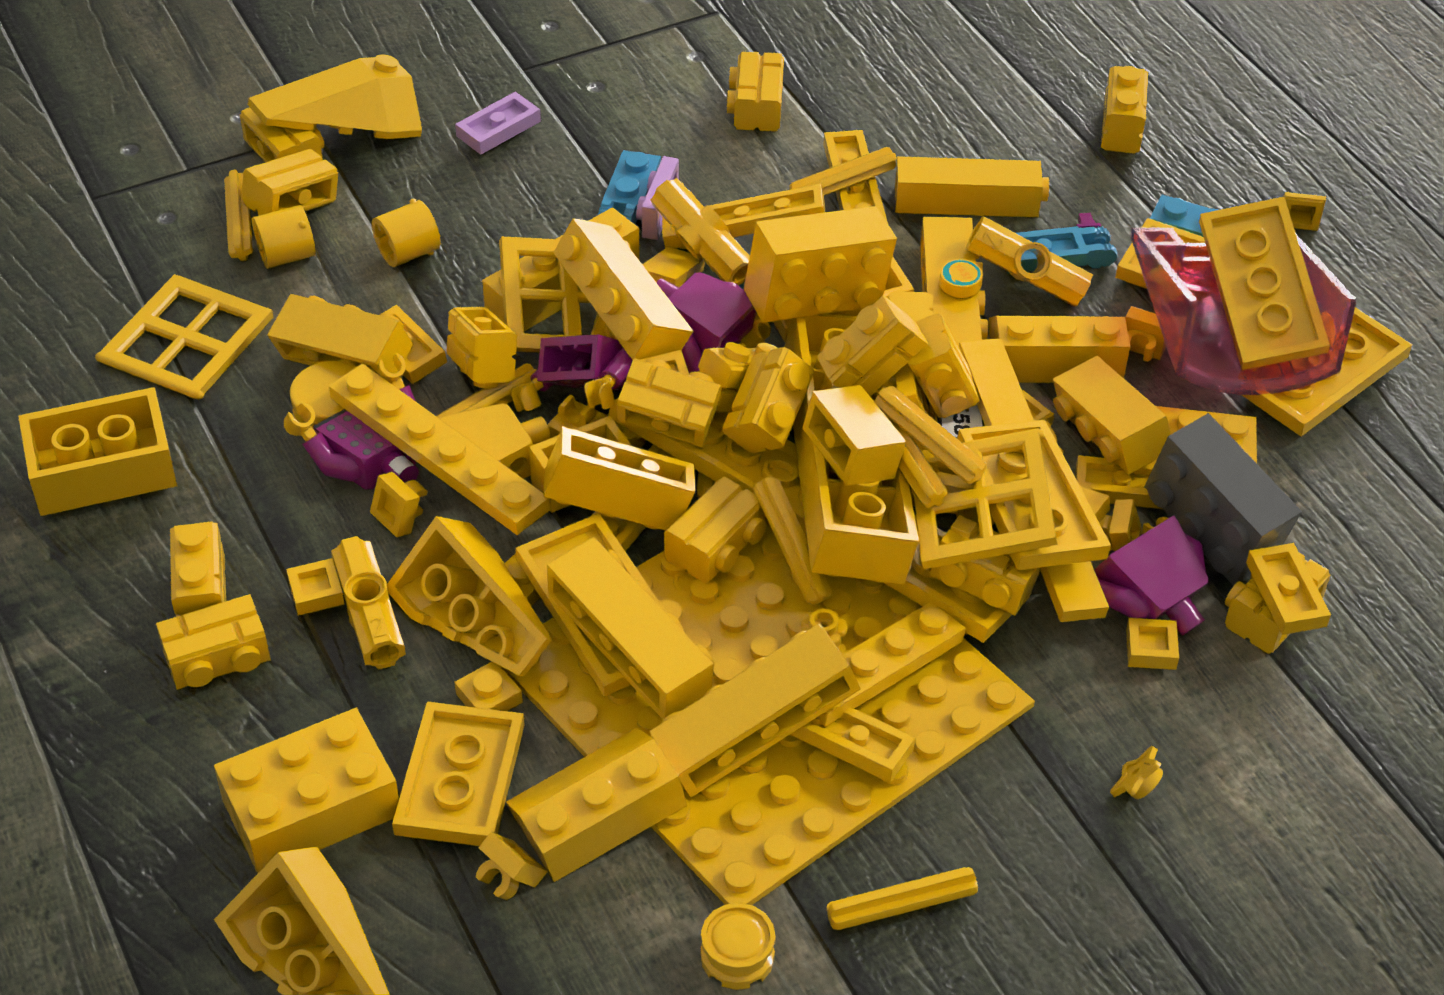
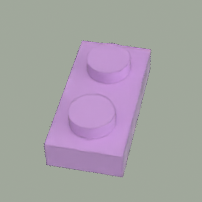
[455,92,541,155]
[636,156,679,240]

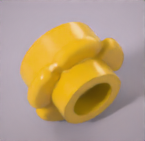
[800,608,847,648]

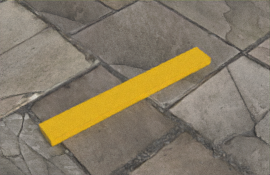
[958,338,1109,622]

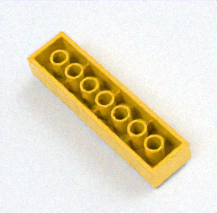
[784,313,919,584]

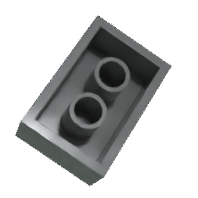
[1144,413,1302,586]

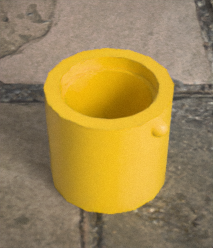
[371,199,441,267]
[252,205,316,269]

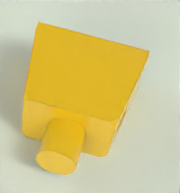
[439,403,551,479]

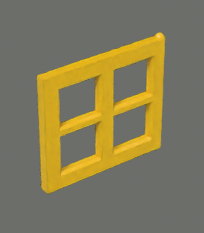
[499,236,631,352]
[95,274,274,400]
[914,428,1058,569]

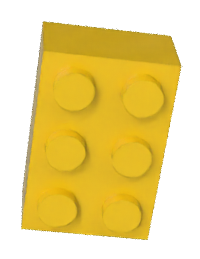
[744,206,897,323]
[18,387,177,516]
[214,707,399,874]

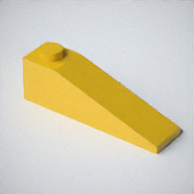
[247,55,422,139]
[387,516,552,676]
[214,847,390,995]

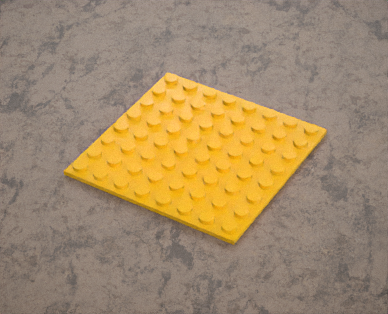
[502,516,1035,905]

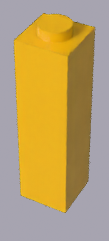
[895,156,1049,217]

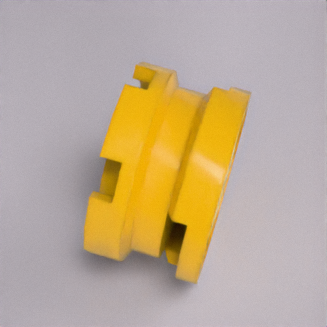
[700,903,776,990]

